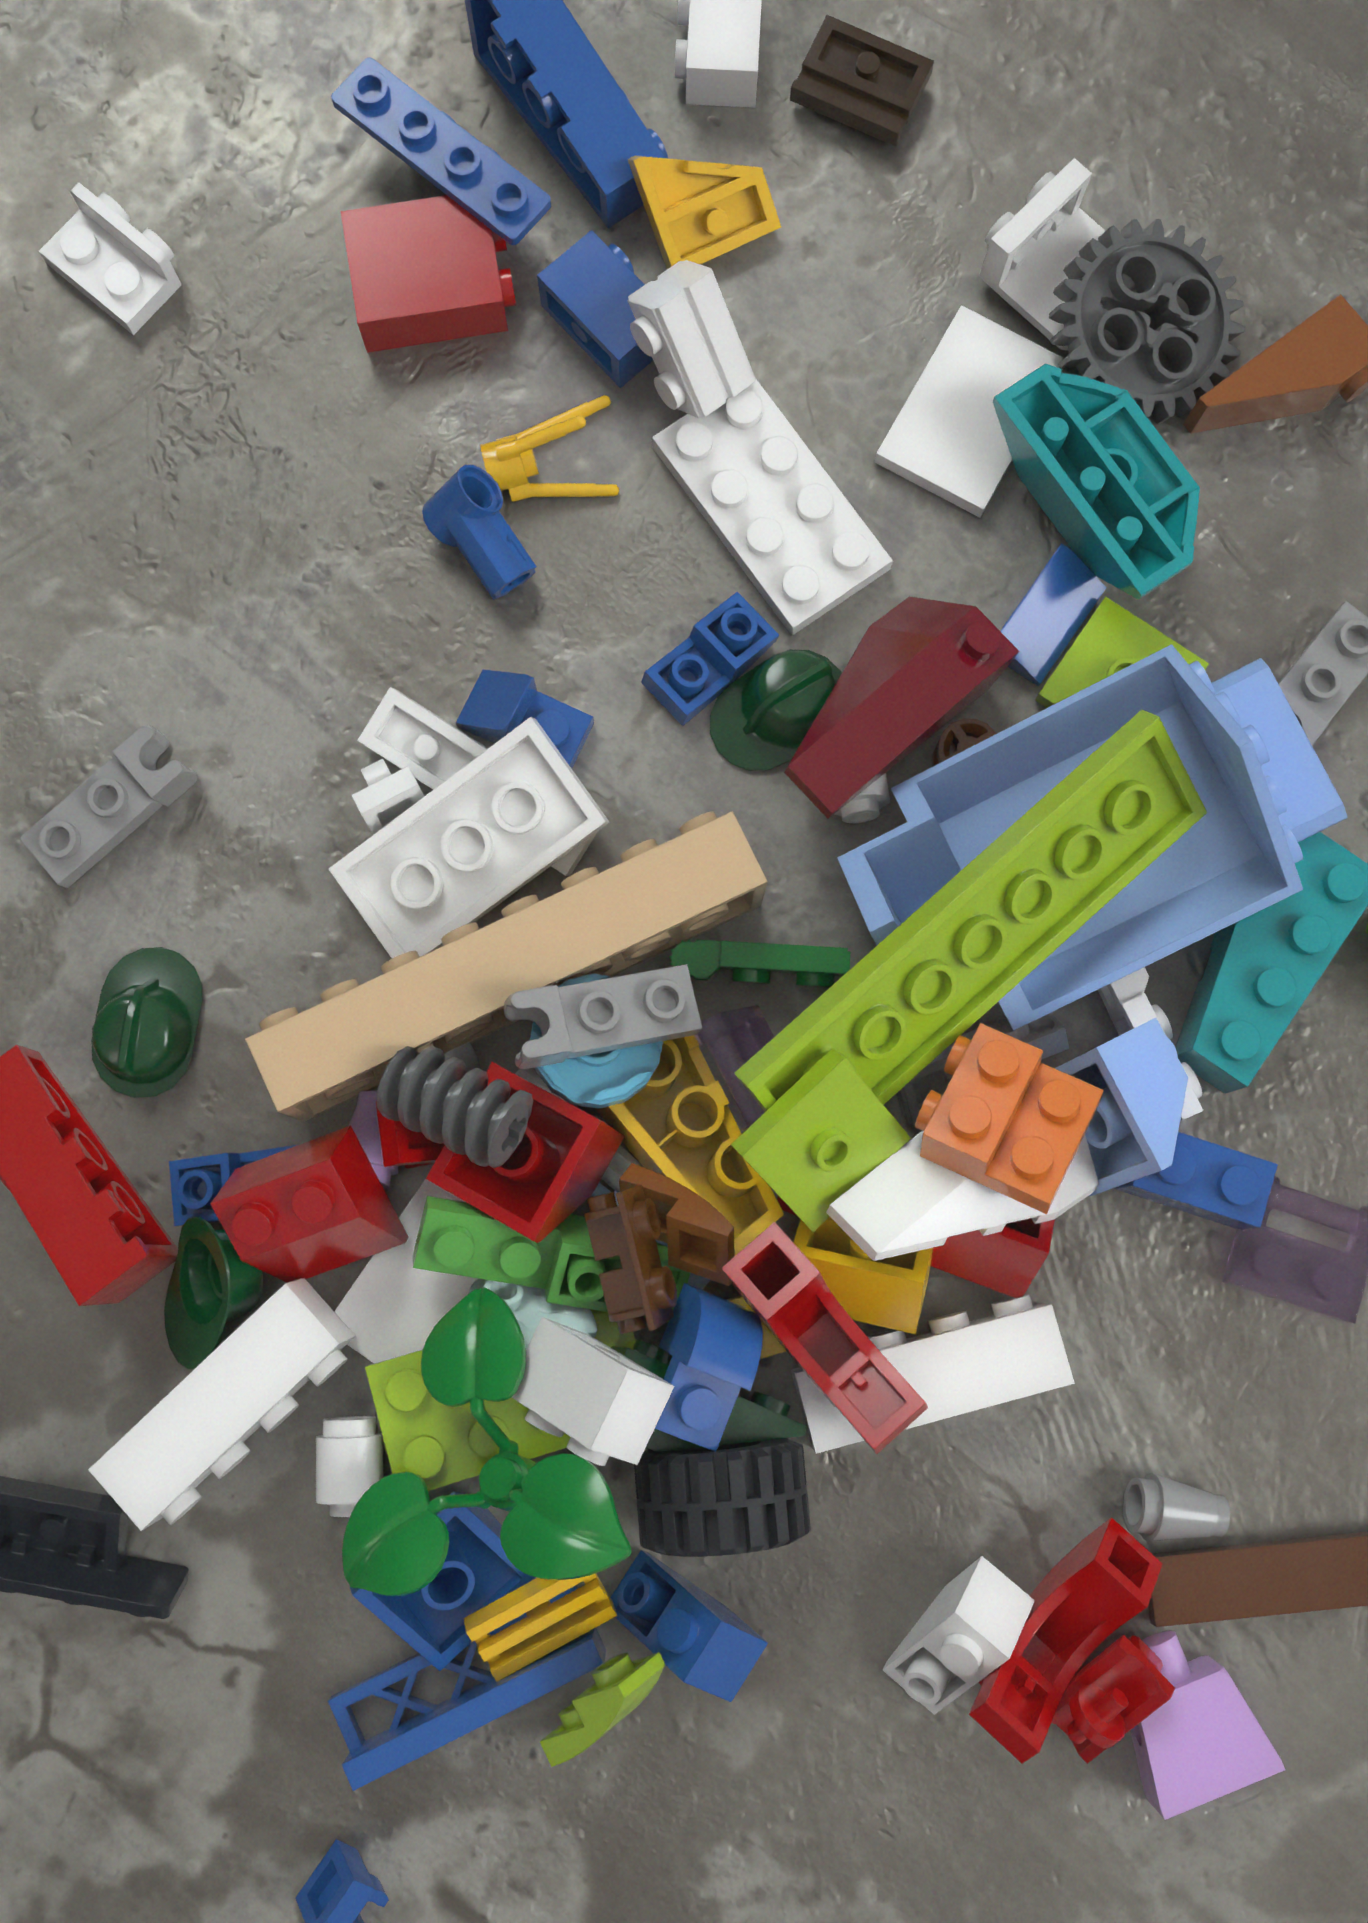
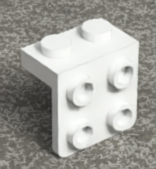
[979,158,1135,350]

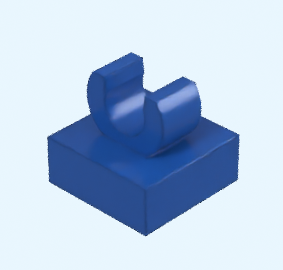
[295,1839,389,1923]

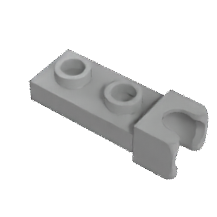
[1278,601,1368,745]
[19,725,198,888]
[504,964,703,1069]

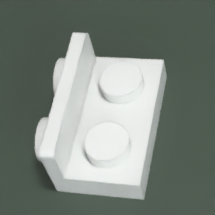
[39,183,182,335]

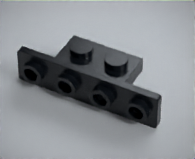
[0,1476,189,1619]

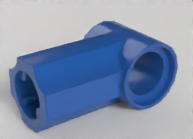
[422,465,537,600]

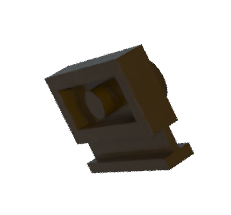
[790,15,934,146]

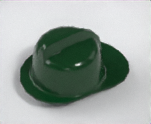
[710,649,842,771]
[91,947,202,1098]
[164,1216,263,1369]

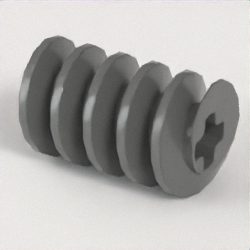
[377,1045,533,1168]

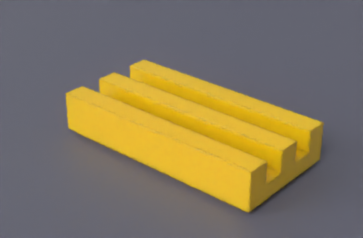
[463,1573,617,1682]

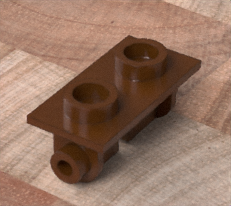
[584,1184,677,1334]

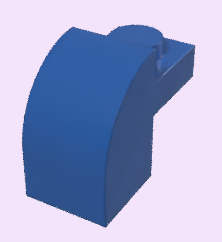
[655,1283,763,1452]

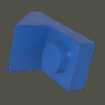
[456,669,594,769]

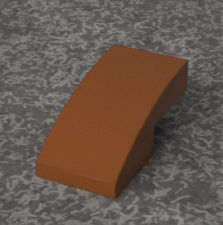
[619,1163,735,1286]

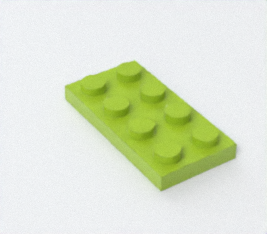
[365,1309,635,1491]

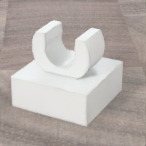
[352,759,424,835]

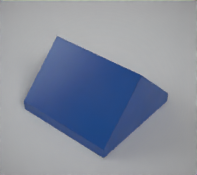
[350,1491,536,1671]

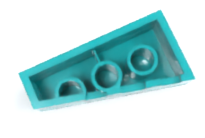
[1175,832,1368,1094]

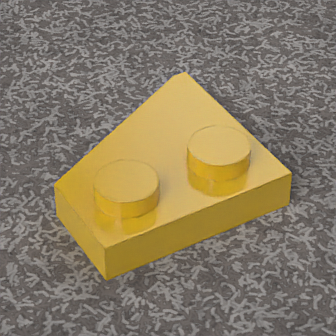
[627,155,781,269]

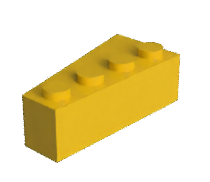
[595,1035,784,1256]

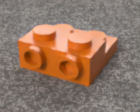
[915,1023,1104,1214]

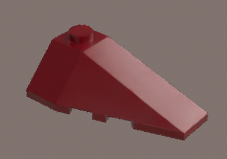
[784,596,1020,819]

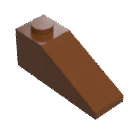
[1183,294,1368,434]

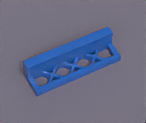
[328,1585,606,1791]

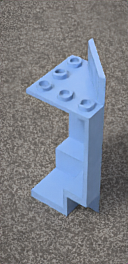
[837,644,1348,1031]

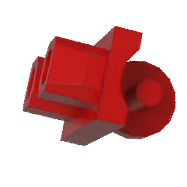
[1051,1635,1175,1764]

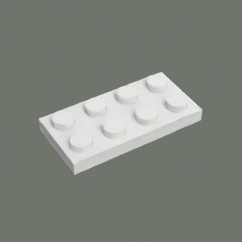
[652,378,893,636]
[329,717,610,958]

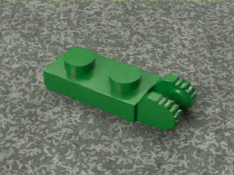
[669,939,851,988]

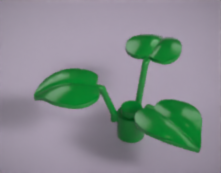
[342,1287,632,1596]

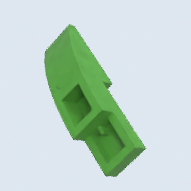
[413,1196,690,1322]

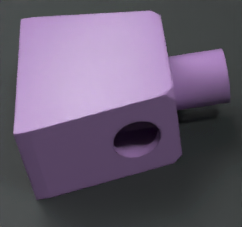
[1130,1631,1285,1820]

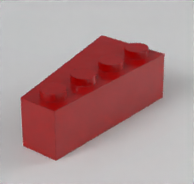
[0,1045,178,1306]

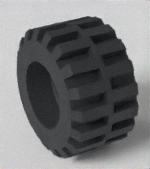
[634,1438,811,1557]

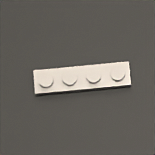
[357,687,597,876]

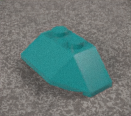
[992,364,1200,600]

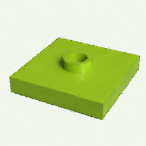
[1035,596,1209,708]
[731,1048,911,1232]

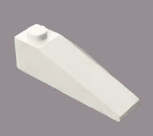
[826,1131,1099,1261]

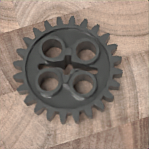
[1049,219,1245,424]

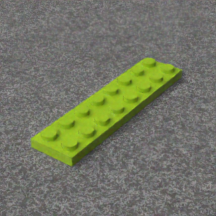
[734,709,1207,1112]

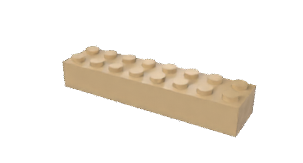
[245,811,768,1122]

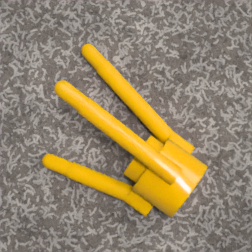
[480,395,620,502]

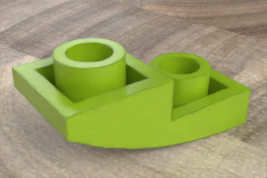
[540,1652,666,1767]

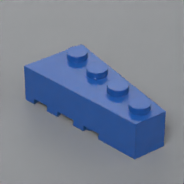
[465,0,668,229]

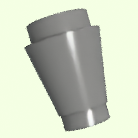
[1123,1473,1230,1542]

